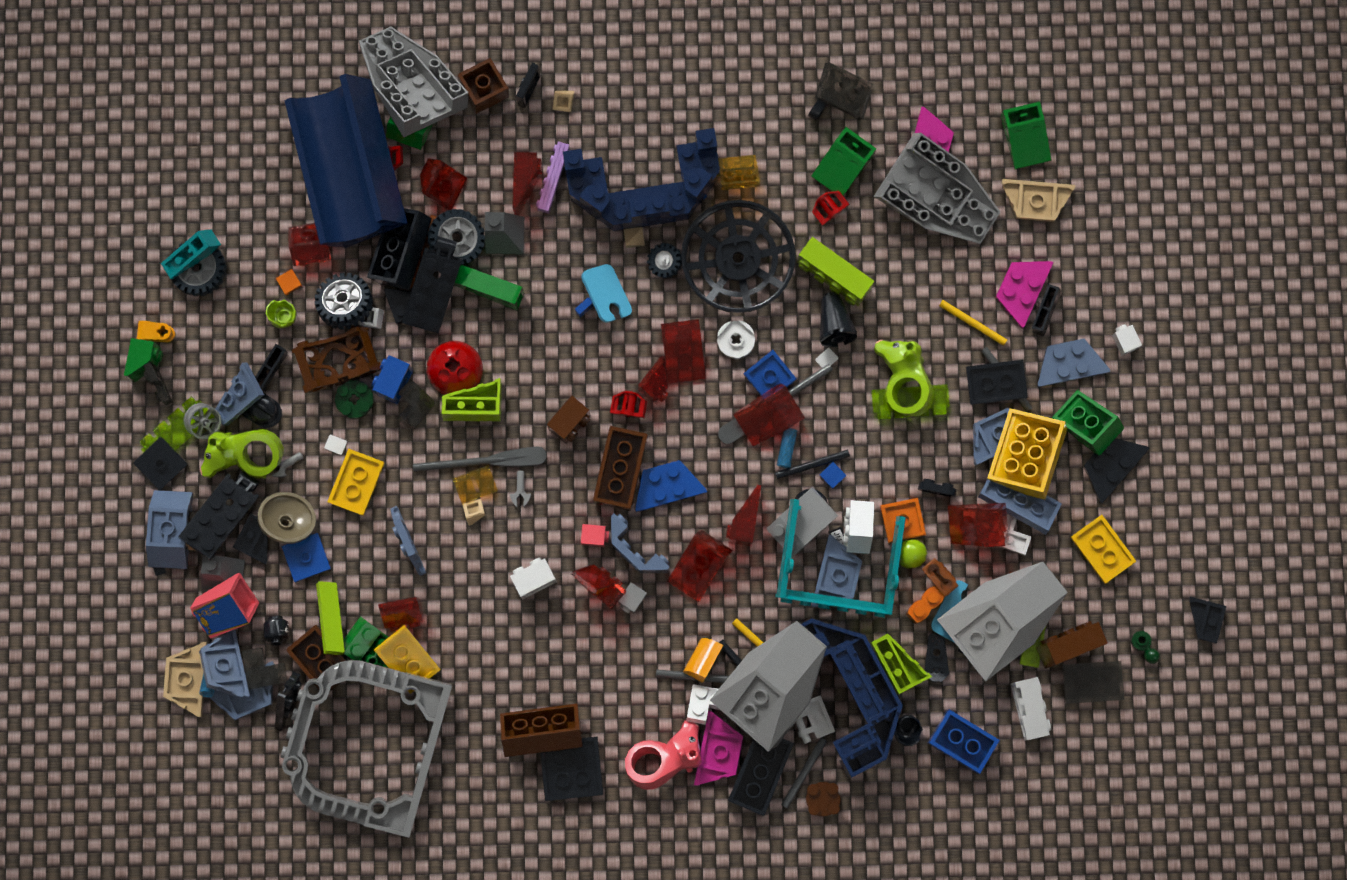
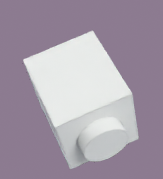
[1112,324,1142,356]

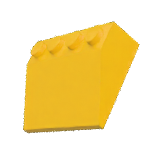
[987,408,1067,500]

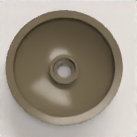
[257,492,316,544]

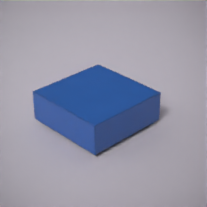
[575,297,594,318]
[819,462,846,489]

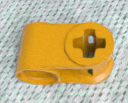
[136,321,175,343]

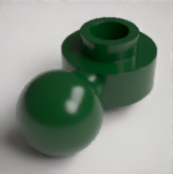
[1131,631,1160,664]

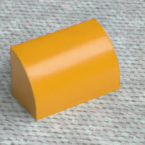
[683,638,723,683]

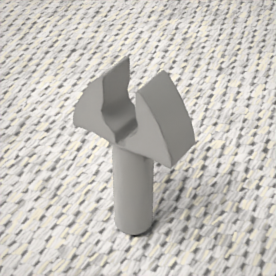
[270,452,303,477]
[510,470,531,507]

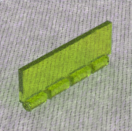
[871,384,950,420]
[139,396,214,453]

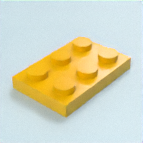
[327,448,385,516]
[1070,515,1136,584]
[374,625,441,694]

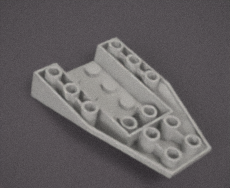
[359,27,468,137]
[873,133,1000,244]
[937,562,1068,681]
[710,621,827,752]

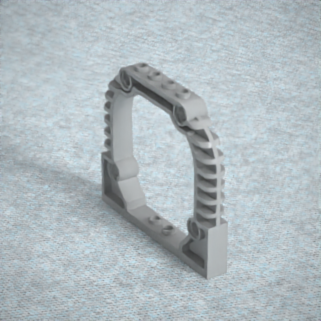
[280,660,452,838]

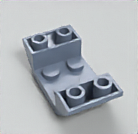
[146,490,193,569]
[611,513,670,573]

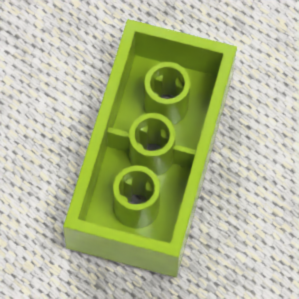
[797,237,874,307]

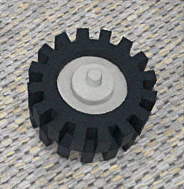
[647,243,682,278]

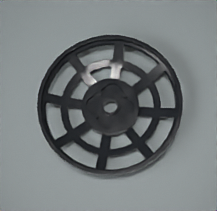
[681,200,796,313]

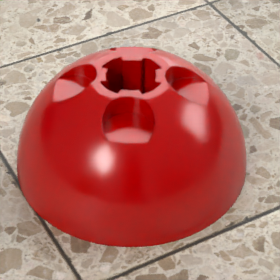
[426,341,483,395]

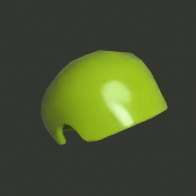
[265,299,297,328]
[899,540,927,569]

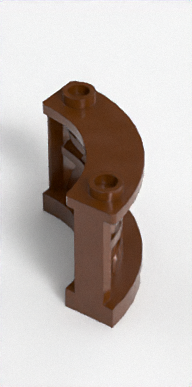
[291,325,381,393]

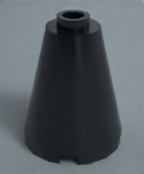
[819,292,857,347]

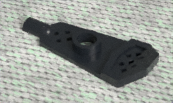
[924,630,949,682]

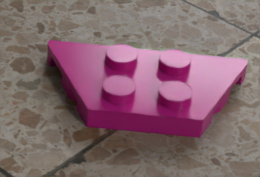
[915,107,954,152]
[995,261,1053,329]
[694,711,743,785]

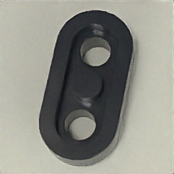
[918,479,957,498]

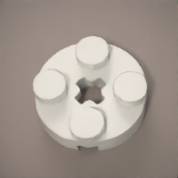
[717,321,755,360]

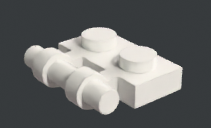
[796,695,835,744]

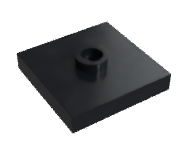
[516,62,541,108]
[133,436,188,491]

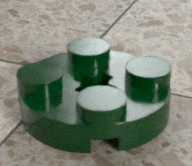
[335,380,374,419]

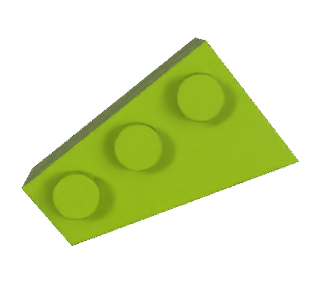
[442,378,502,421]
[870,634,932,695]

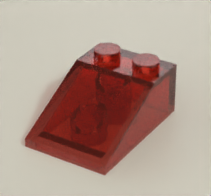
[512,152,542,215]
[661,319,706,384]
[733,383,805,446]
[726,485,761,546]
[948,503,1009,547]
[667,530,733,602]

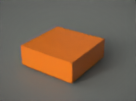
[276,269,302,295]

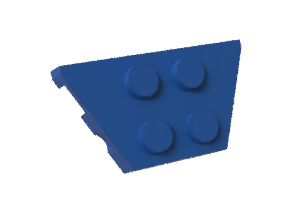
[635,460,707,512]

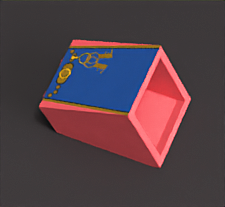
[190,573,259,639]

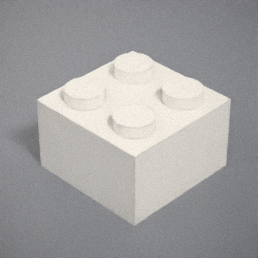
[843,500,874,554]
[510,557,557,599]

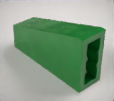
[454,265,525,311]

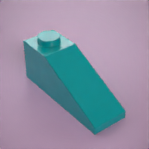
[161,229,221,279]

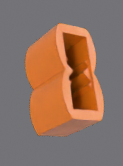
[906,586,945,624]

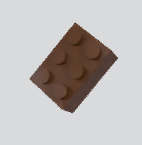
[1036,621,1108,669]
[286,625,347,691]

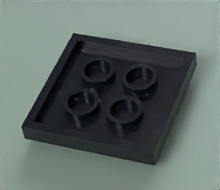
[540,736,604,801]

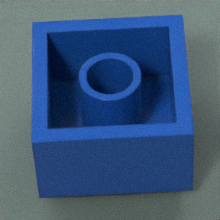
[372,355,414,405]

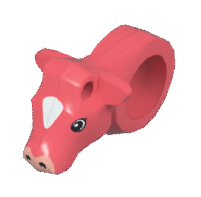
[625,720,702,789]

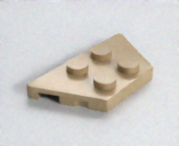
[1001,179,1075,222]
[163,642,208,717]

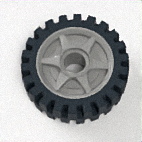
[427,209,485,265]
[171,241,227,297]
[314,273,373,330]

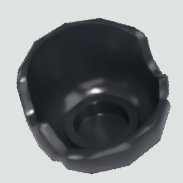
[894,715,923,746]

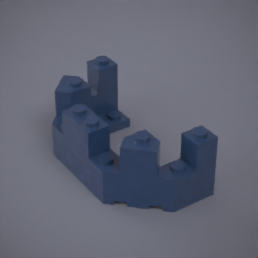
[563,128,720,231]
[801,618,903,778]

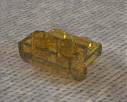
[718,155,760,191]

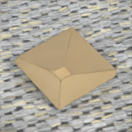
[553,91,575,112]
[624,227,645,248]
[463,499,485,526]

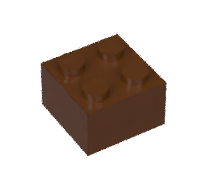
[457,58,509,114]
[547,395,591,444]

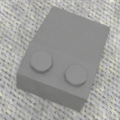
[766,487,838,557]

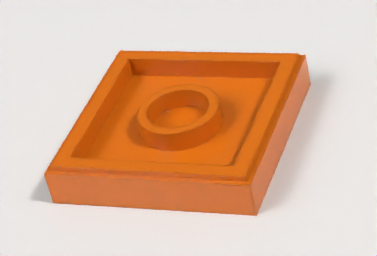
[880,498,926,543]

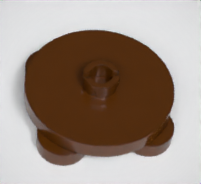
[806,782,840,816]

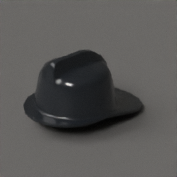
[242,393,282,428]

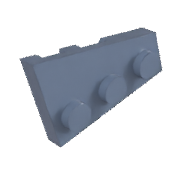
[215,362,264,426]

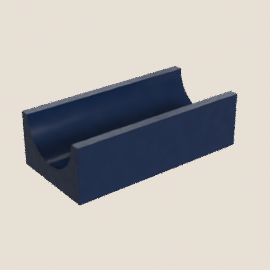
[284,74,408,248]

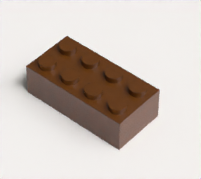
[593,426,648,511]
[500,703,582,757]

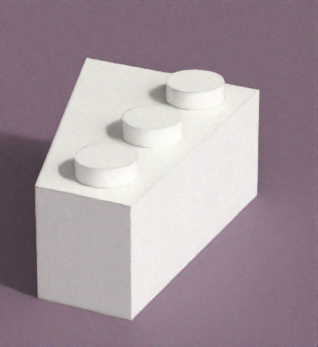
[1010,677,1051,741]

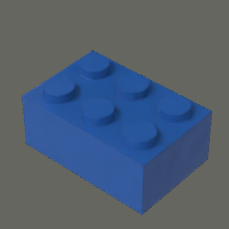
[927,709,1000,774]

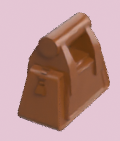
[922,558,959,597]

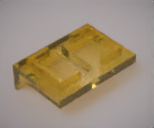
[453,465,498,504]

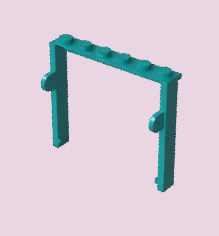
[775,499,906,618]

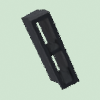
[1032,284,1061,336]
[255,344,288,393]

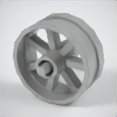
[183,403,221,440]

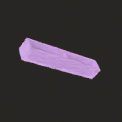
[536,141,570,214]

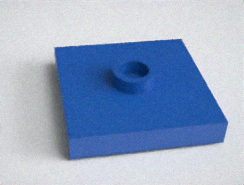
[743,350,797,403]
[281,533,331,583]

